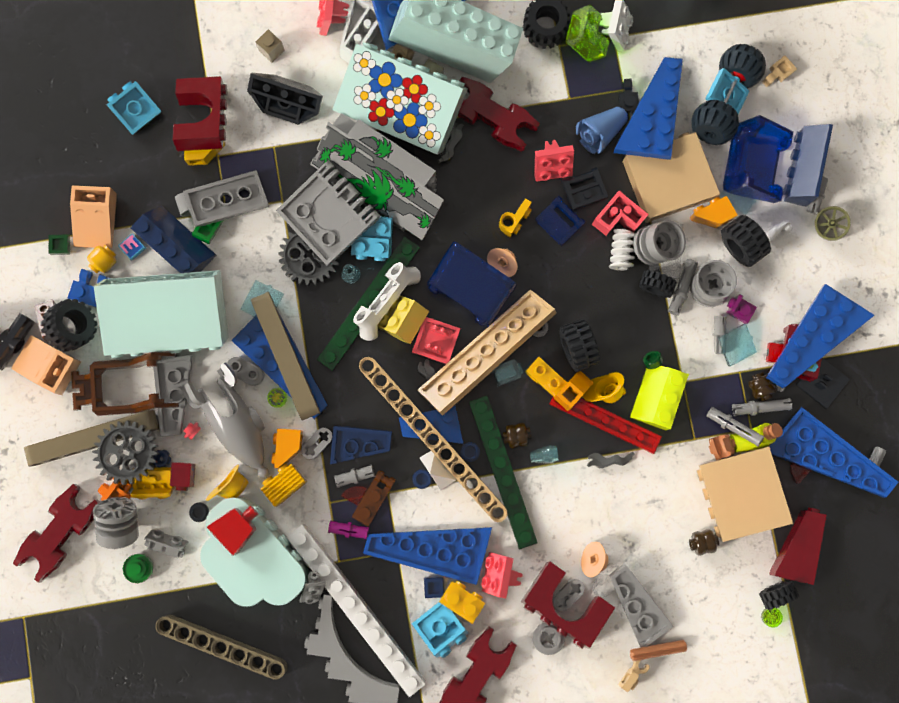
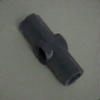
[0,313,35,371]

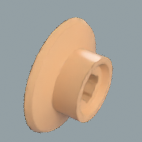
[487,248,518,278]
[581,542,608,577]

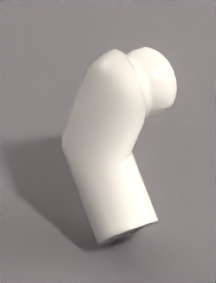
[766,221,793,242]

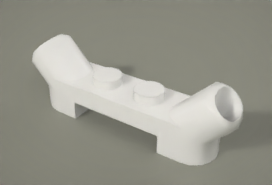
[353,262,421,341]

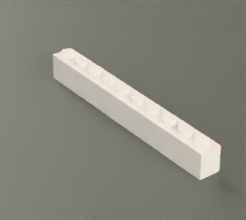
[287,524,426,697]

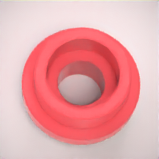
[183,422,201,440]

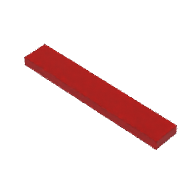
[549,390,662,454]

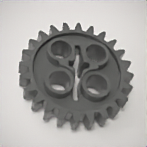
[278,232,341,287]
[92,420,159,485]

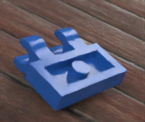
[67,269,110,308]

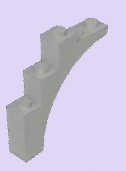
[304,593,400,703]

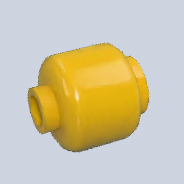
[87,245,117,273]

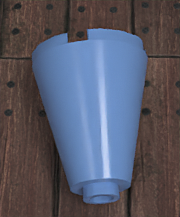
[576,107,627,154]

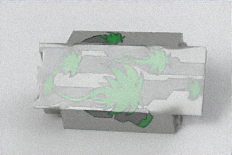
[310,113,444,240]

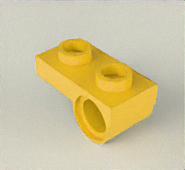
[499,198,532,237]
[526,357,567,397]

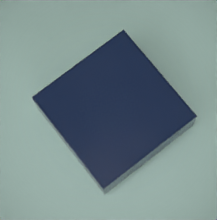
[424,577,444,598]

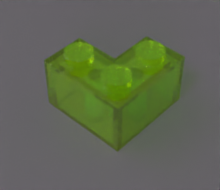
[565,4,610,62]

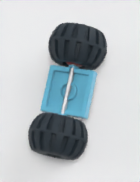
[691,44,766,145]

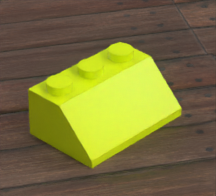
[630,366,689,430]

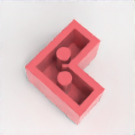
[592,191,649,236]

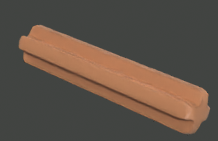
[630,640,687,661]

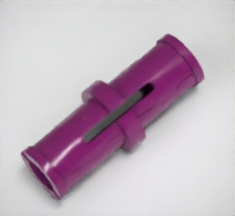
[328,520,369,540]

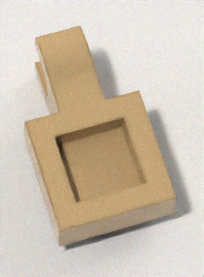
[762,56,797,87]
[618,660,650,693]

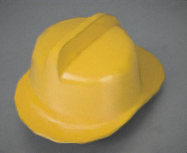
[582,372,626,403]
[206,464,248,501]

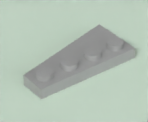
[153,355,193,437]
[609,563,673,648]

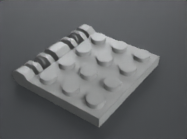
[276,161,381,267]

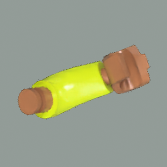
[709,423,783,460]

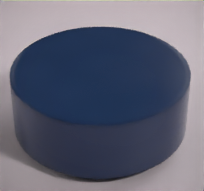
[412,469,432,489]

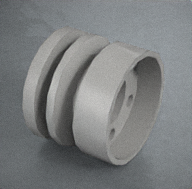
[633,220,686,265]
[690,260,737,307]
[93,497,139,549]

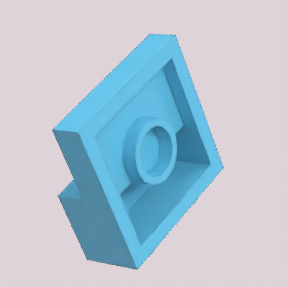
[106,81,161,135]
[351,216,393,261]
[412,602,469,658]

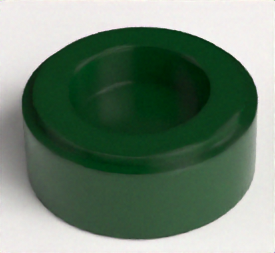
[643,351,664,369]

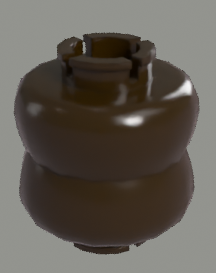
[748,372,777,401]
[503,423,532,449]
[689,529,719,556]

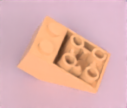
[70,186,117,249]
[11,335,81,395]

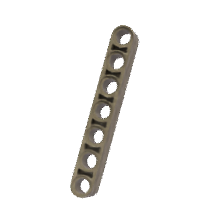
[251,292,320,421]
[24,410,159,467]
[155,615,288,679]

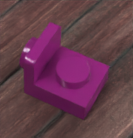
[726,294,757,324]

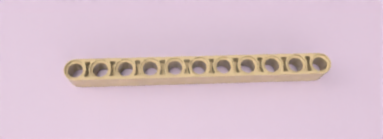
[359,357,507,522]

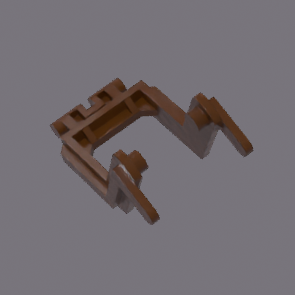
[71,352,179,416]

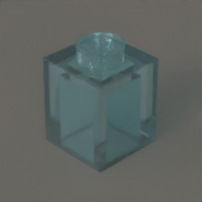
[493,359,523,387]

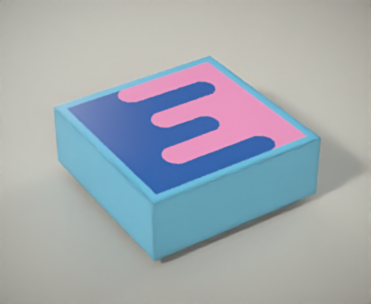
[118,233,146,260]

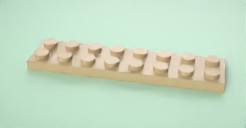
[418,290,557,416]

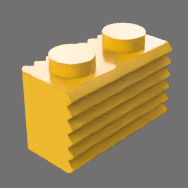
[261,463,307,507]

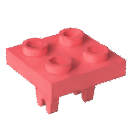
[317,0,349,36]
[535,140,574,182]
[412,317,460,364]
[481,552,523,598]

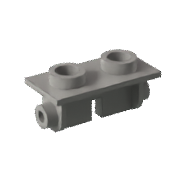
[144,530,189,558]
[299,571,326,604]

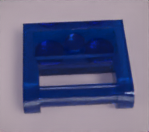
[535,196,586,246]

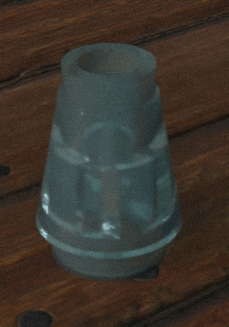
[341,264,360,283]
[530,445,559,463]

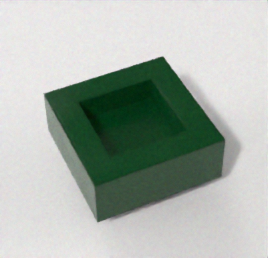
[48,234,70,255]

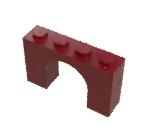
[173,76,228,151]
[521,561,615,649]

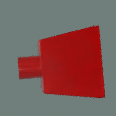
[207,505,259,556]

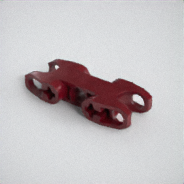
[457,76,540,152]
[13,484,100,583]
[439,626,517,703]

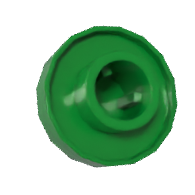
[122,554,153,583]

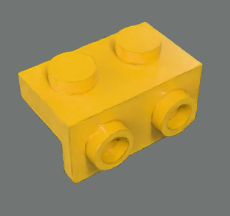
[131,467,174,500]
[439,581,485,624]

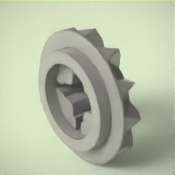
[533,623,565,655]

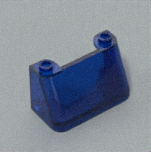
[723,115,794,203]
[427,242,517,327]

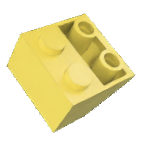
[378,295,429,344]

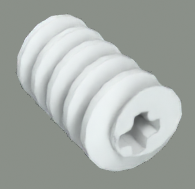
[609,229,636,271]

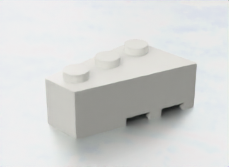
[340,0,380,62]

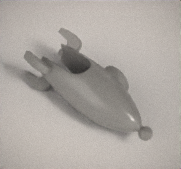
[183,362,269,478]

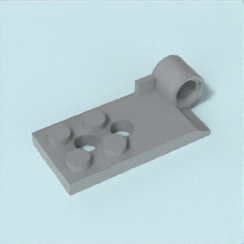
[175,170,269,227]

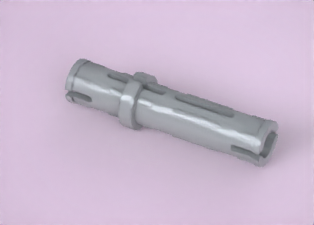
[668,259,698,316]
[732,398,792,416]
[706,407,764,447]

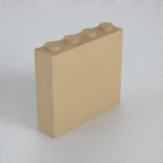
[623,132,720,223]
[696,447,793,542]

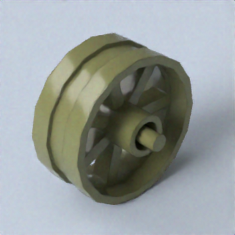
[815,206,851,241]

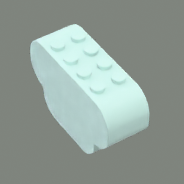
[200,498,309,606]

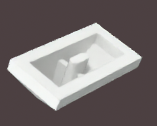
[420,451,457,491]

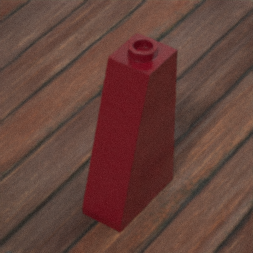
[769,507,827,585]

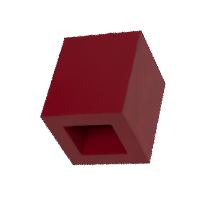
[170,462,196,491]

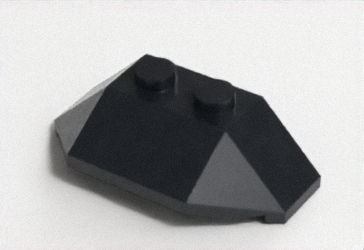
[247,72,323,125]

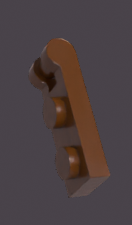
[352,470,396,527]

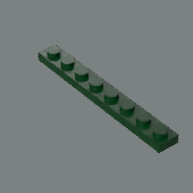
[317,237,420,371]
[469,396,538,550]

